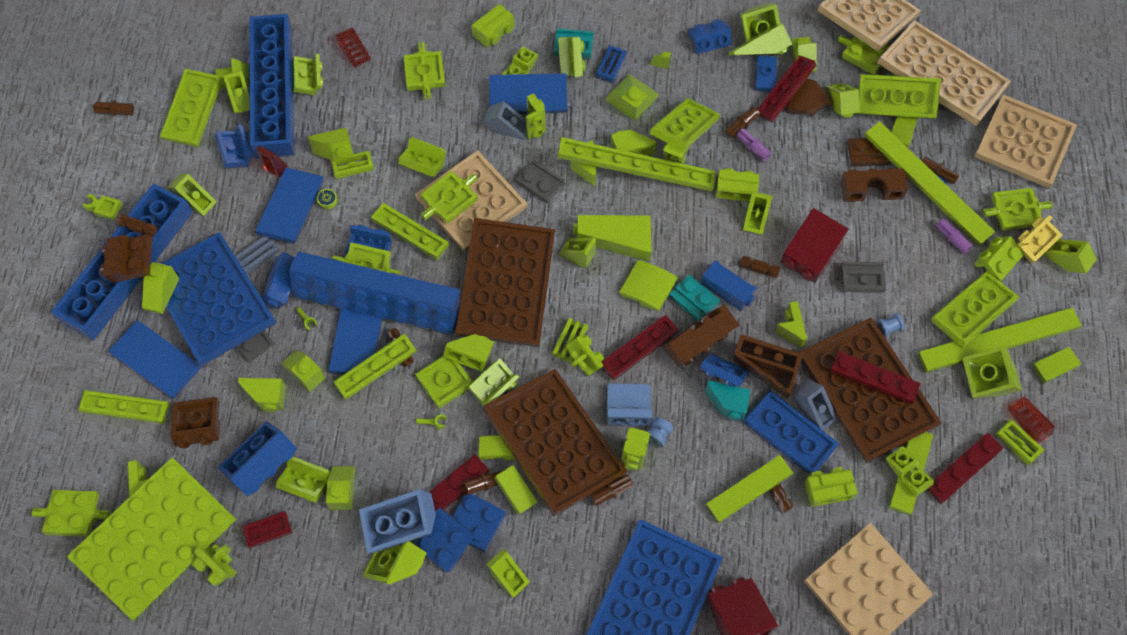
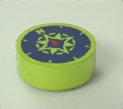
[317,189,338,210]

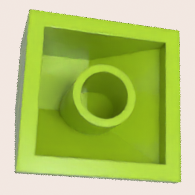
[741,3,780,42]
[605,74,659,121]
[962,346,1022,399]
[362,541,427,585]

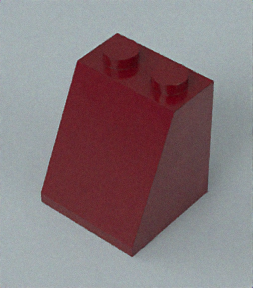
[781,208,849,283]
[707,577,778,635]

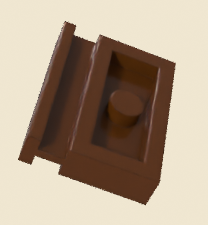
[847,138,891,167]

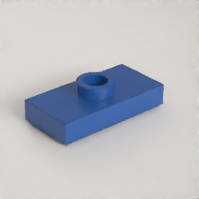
[755,55,777,92]

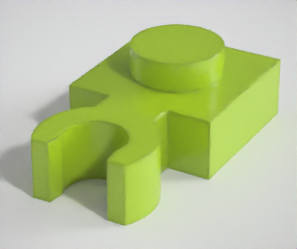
[82,194,123,221]

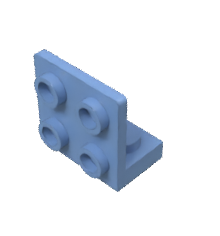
[607,384,652,426]

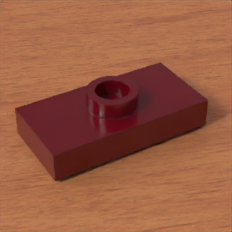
[242,511,293,549]

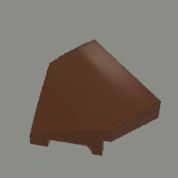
[788,79,832,117]

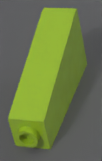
[573,215,652,261]

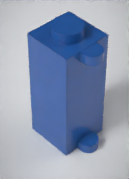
[261,252,295,309]
[701,260,758,311]

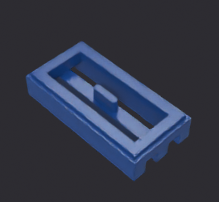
[595,45,627,84]

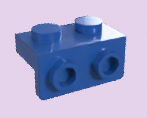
[687,19,732,54]
[215,124,253,168]
[345,225,392,255]

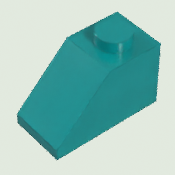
[705,380,751,421]

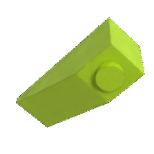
[728,24,792,55]

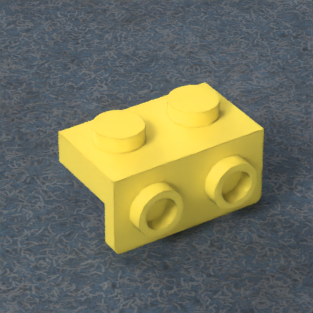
[1017,215,1062,263]

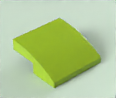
[620,260,678,311]

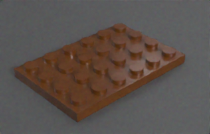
[456,218,555,347]
[799,318,942,463]
[482,369,628,516]

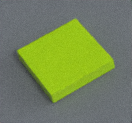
[415,356,472,409]

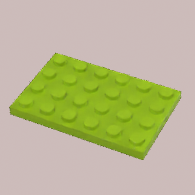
[67,457,237,621]

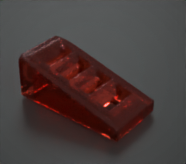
[336,27,371,68]
[257,146,289,178]
[1007,396,1055,444]

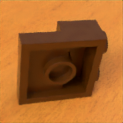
[100,234,153,283]
[170,397,220,449]

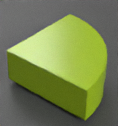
[650,52,671,69]

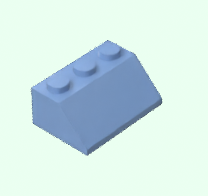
[359,489,436,554]

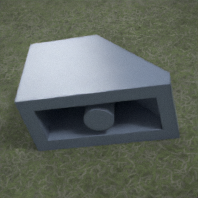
[483,101,527,140]
[792,379,838,430]

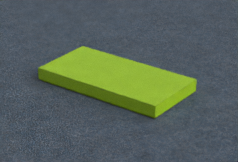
[160,69,223,147]
[857,74,941,119]
[650,98,720,151]
[931,271,1019,348]

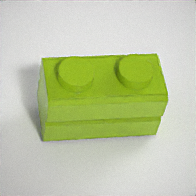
[471,4,515,48]
[715,168,760,202]
[621,428,650,471]
[804,467,858,507]

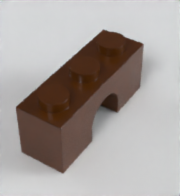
[840,168,908,202]

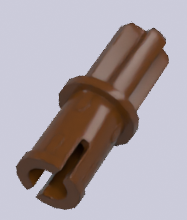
[93,101,134,116]
[725,106,760,138]
[922,156,959,184]
[462,471,503,496]
[591,475,634,507]

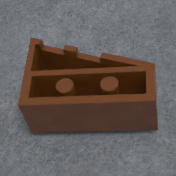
[663,304,739,367]
[733,334,803,399]

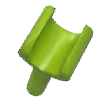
[296,307,318,332]
[416,414,447,430]

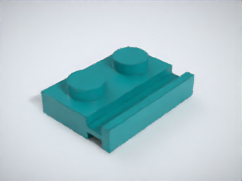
[554,28,594,58]
[669,275,720,321]

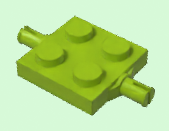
[837,34,890,75]
[403,42,446,100]
[420,171,478,224]
[983,188,1053,231]
[332,242,402,274]
[32,490,111,537]

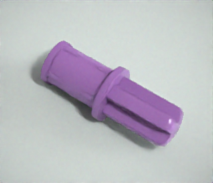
[736,129,772,162]
[936,219,973,254]

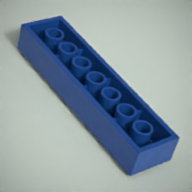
[250,14,295,159]
[51,183,193,341]
[289,251,460,334]

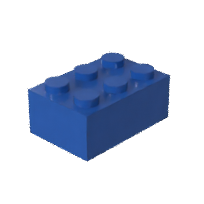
[217,421,297,497]

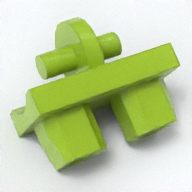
[565,335,605,376]
[192,544,237,586]

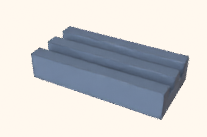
[235,236,280,275]

